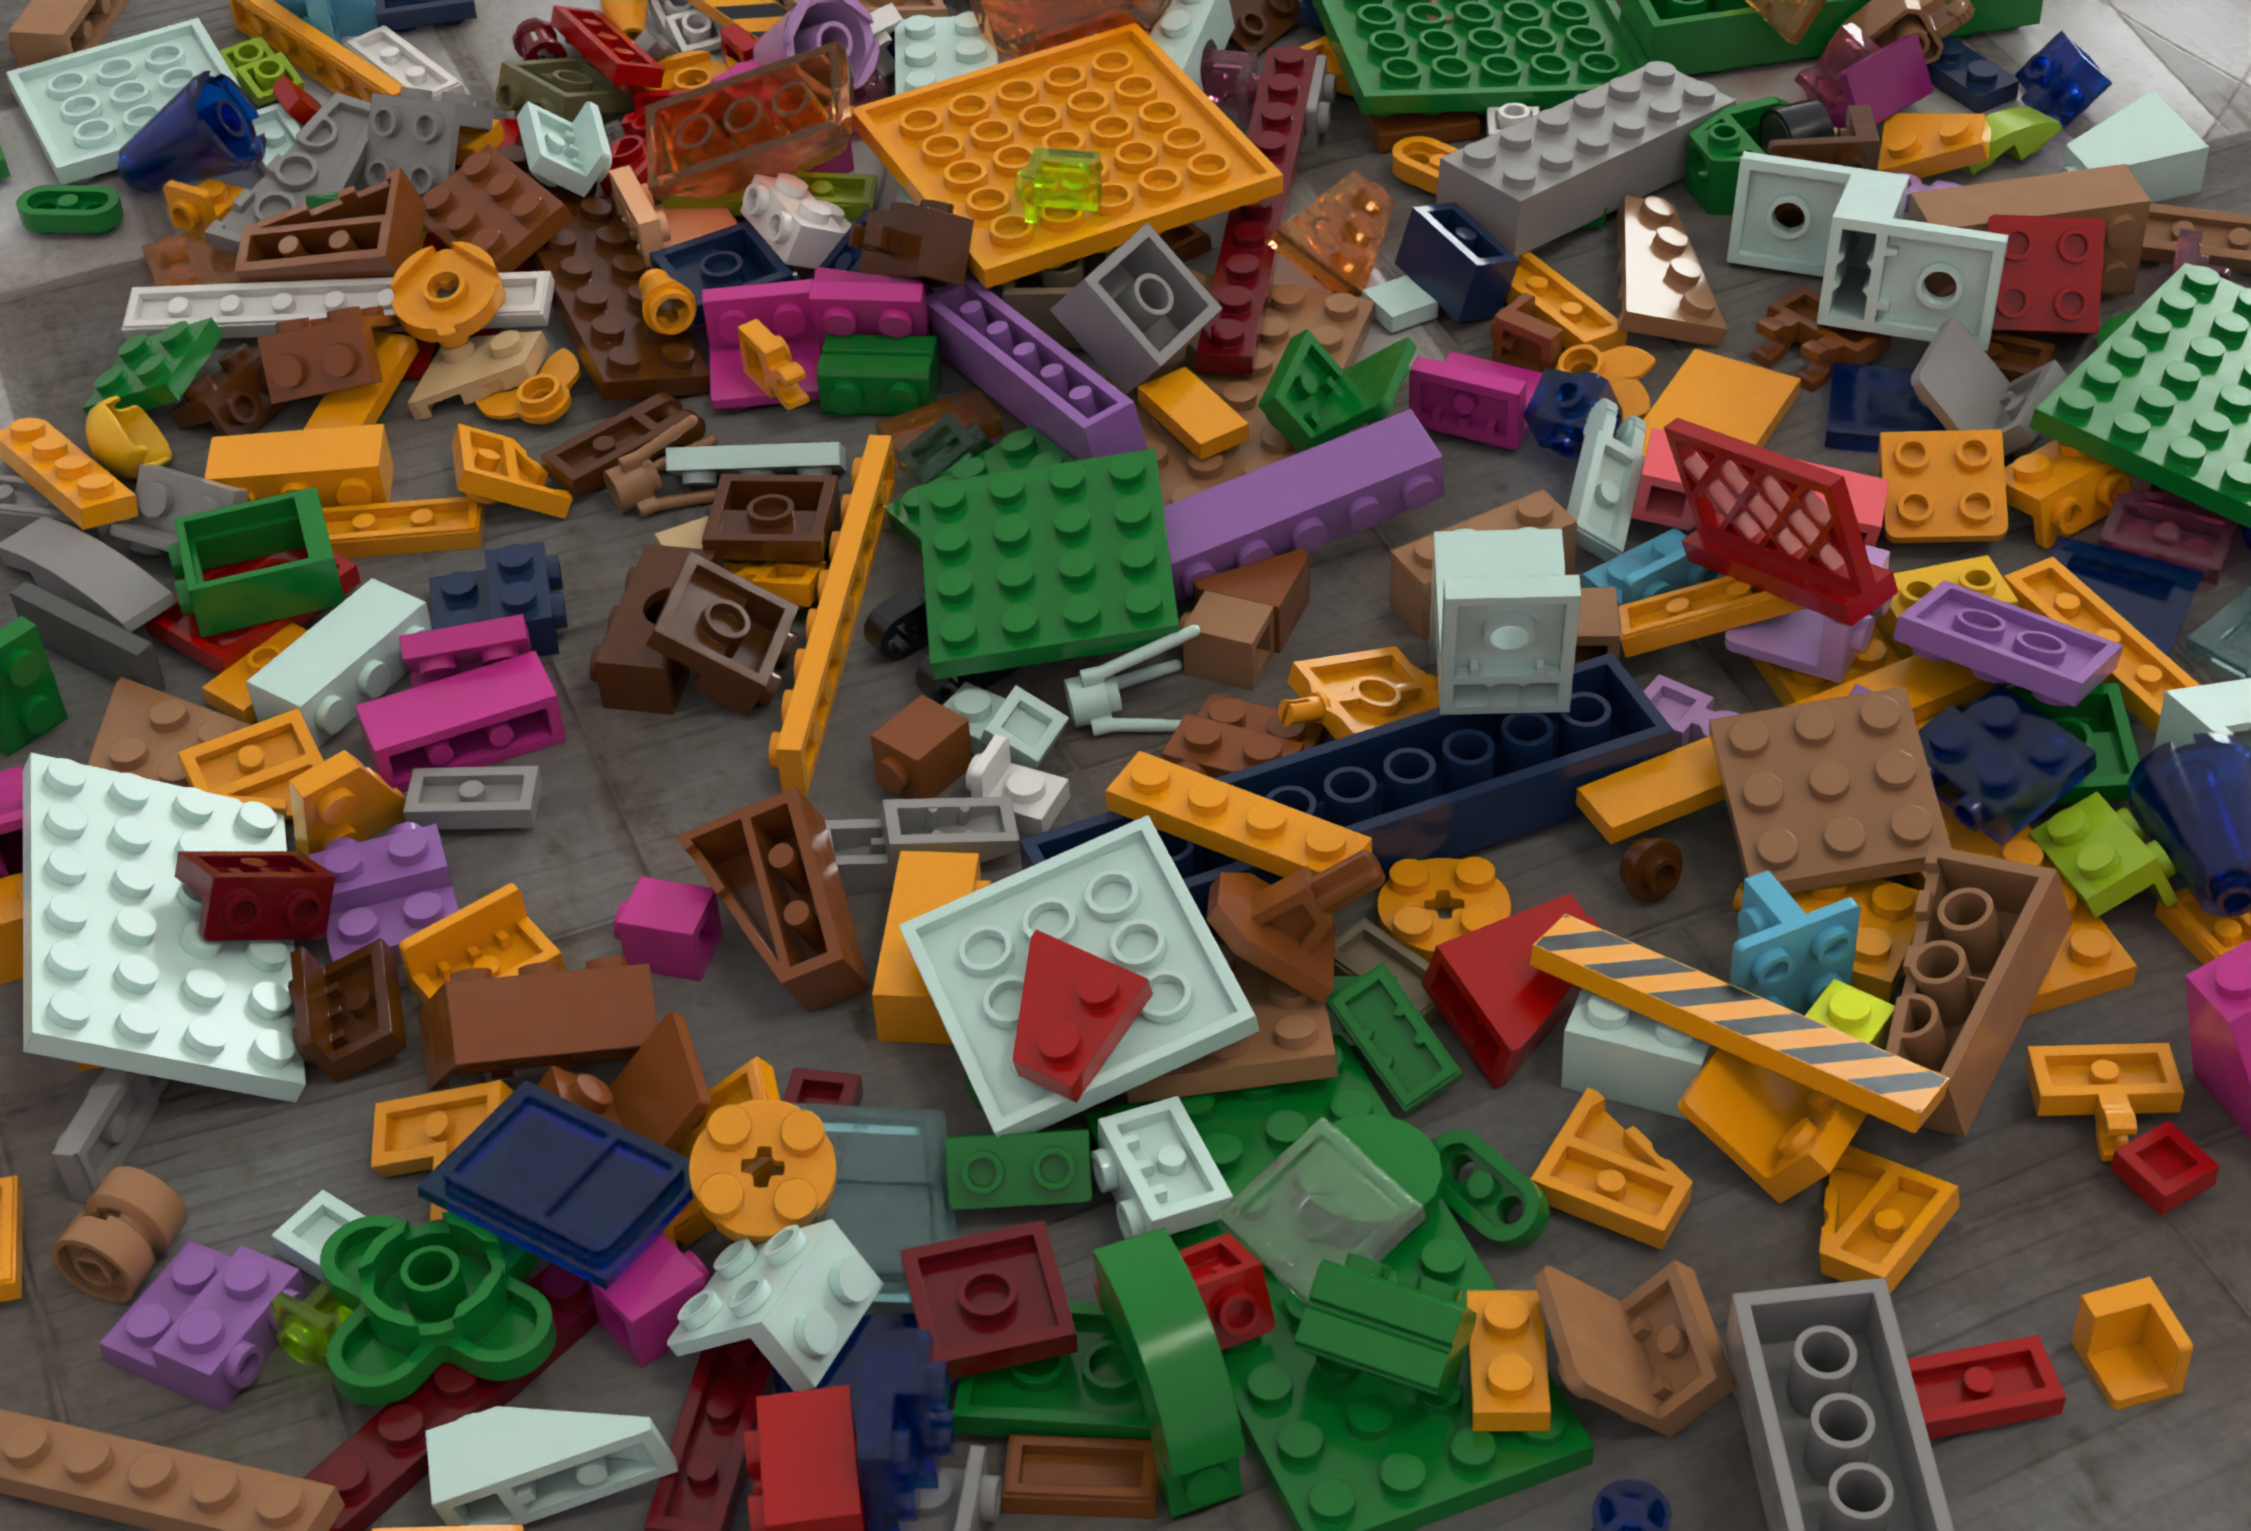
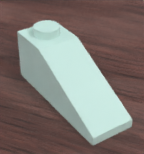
[426,1406,678,1526]

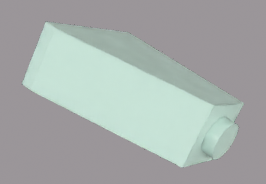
[2059,92,2209,203]

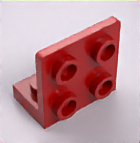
[1987,214,2106,336]

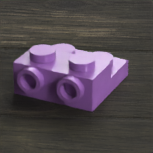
[308,822,458,964]
[99,1240,311,1412]

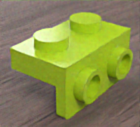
[2028,791,2178,919]

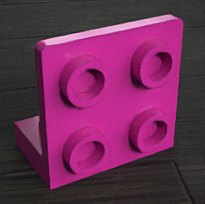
[702,279,821,410]
[1409,352,1555,450]

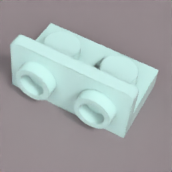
[1090,1096,1233,1239]

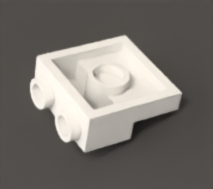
[740,173,851,269]

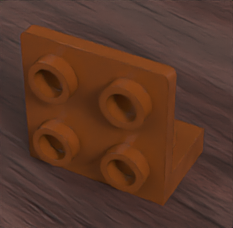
[537,1011,711,1185]

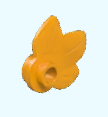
[1554,344,1656,434]
[475,348,581,425]

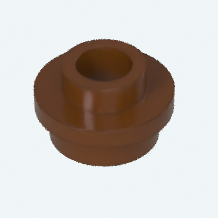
[1619,838,1683,903]

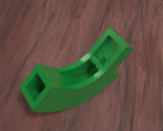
[1093,1227,1246,1518]

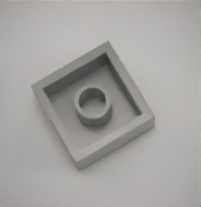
[1050,222,1223,395]

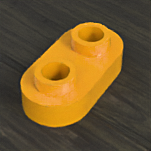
[1392,136,1459,195]

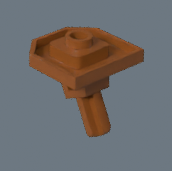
[1206,850,1385,1004]

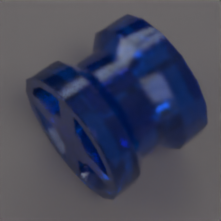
[1591,1479,1672,1531]

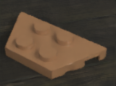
[87,677,251,787]

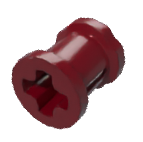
[512,18,568,61]

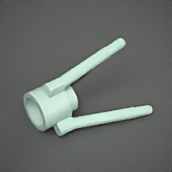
[1063,624,1200,737]

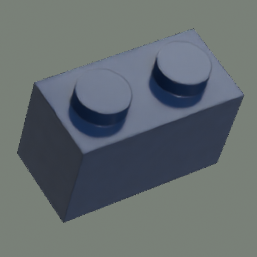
[1394,202,1520,323]

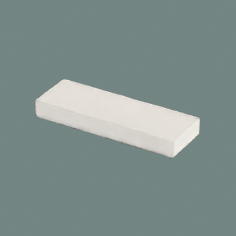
[343,25,465,101]

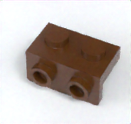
[168,343,290,436]
[288,938,407,1083]

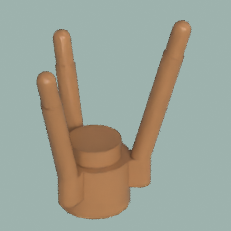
[603,415,718,518]

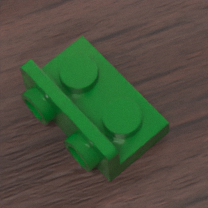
[945,1127,1092,1210]

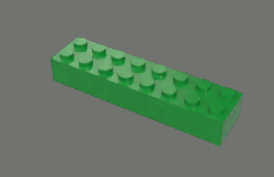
[1622,0,2043,75]

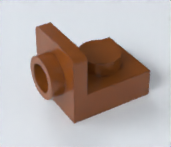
[1490,292,1564,376]

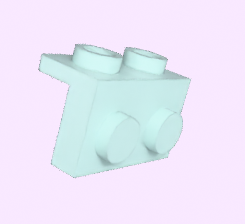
[517,101,612,198]

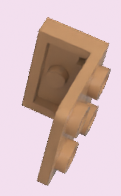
[1534,1259,1737,1438]

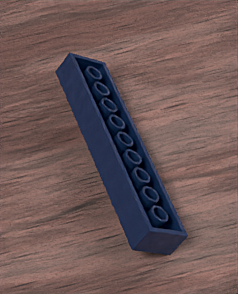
[1019,652,1674,937]

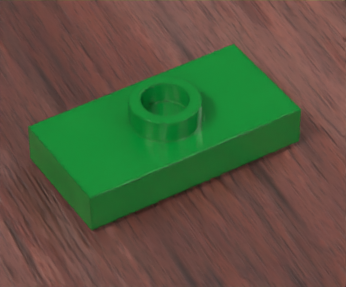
[1326,962,1464,1117]

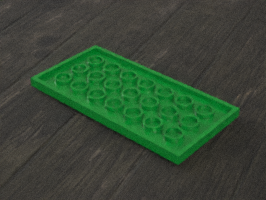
[1084,1035,1594,1531]

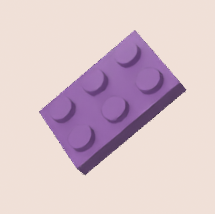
[1892,580,2123,707]

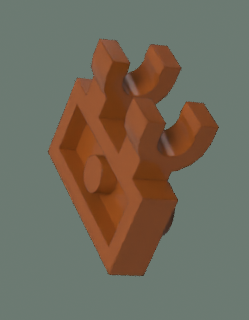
[1751,286,1891,393]

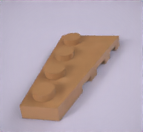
[1617,195,1728,347]

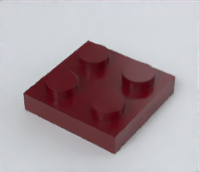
[900,1220,1078,1384]

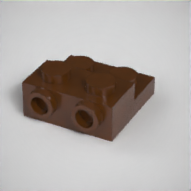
[702,474,841,563]
[645,551,799,717]

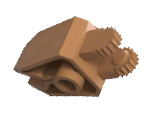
[1826,0,1975,73]

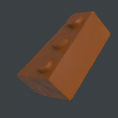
[234,167,426,283]
[675,787,871,1013]
[418,956,658,1091]

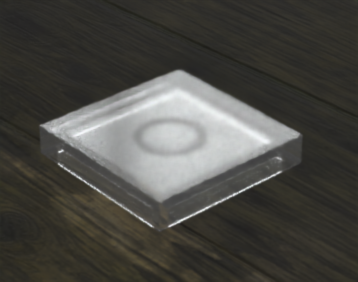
[1217,1116,1426,1305]

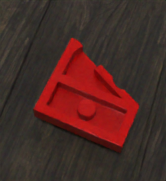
[1012,929,1153,1103]

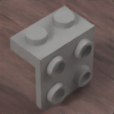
[362,87,494,198]
[1911,318,2068,457]

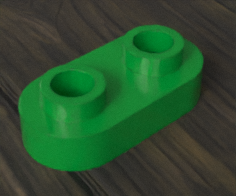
[16,185,124,236]
[1432,1129,1549,1249]

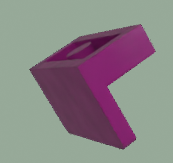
[1827,34,1934,128]

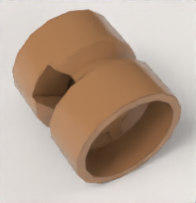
[51,1166,188,1303]

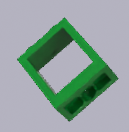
[167,487,345,638]

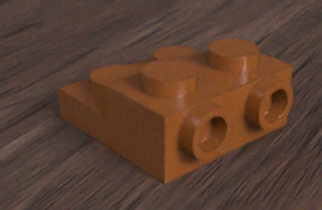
[1161,692,1327,778]

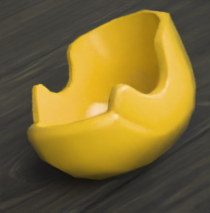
[86,396,173,480]

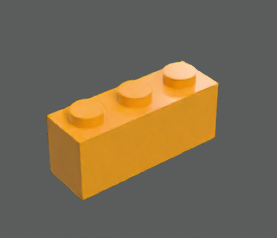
[204,424,394,508]
[872,850,992,1044]

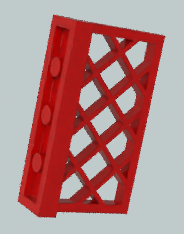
[1664,418,1899,626]

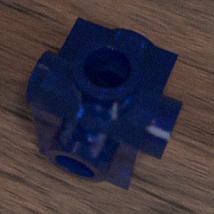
[2014,30,2113,128]
[1523,368,1623,458]

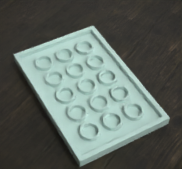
[22,752,306,1103]

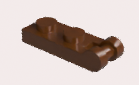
[540,392,706,499]

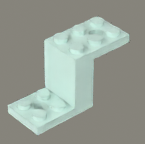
[1727,151,2009,351]
[1429,527,1581,715]

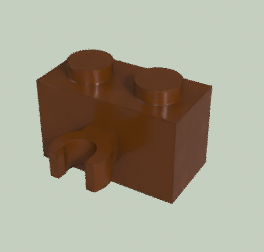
[848,200,974,288]

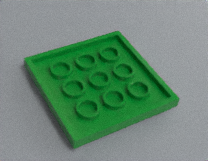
[918,448,1180,680]

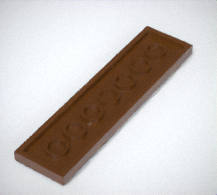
[496,145,710,401]

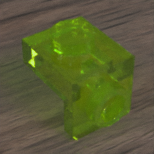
[1015,147,1102,224]
[270,1280,354,1370]

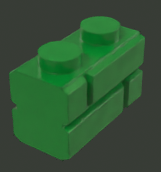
[817,333,942,417]
[1294,1253,1477,1401]

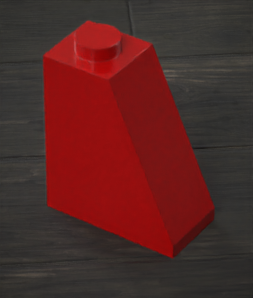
[1421,893,1600,1090]

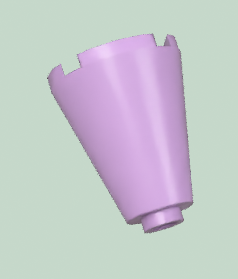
[753,0,880,96]

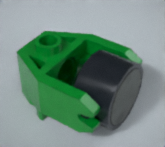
[1684,96,1835,215]

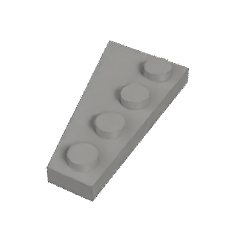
[204,92,371,254]

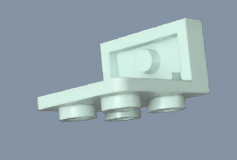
[667,1219,884,1392]

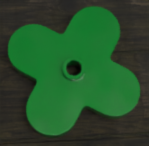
[320,1192,556,1406]

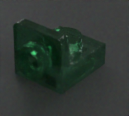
[897,411,994,485]

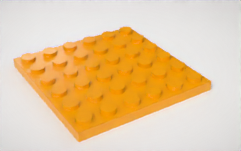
[851,22,1283,289]

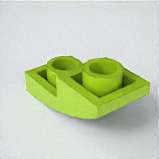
[219,36,305,106]
[1959,106,2063,176]

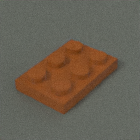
[422,144,575,273]

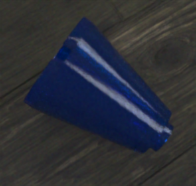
[118,71,266,192]
[2127,732,2251,917]

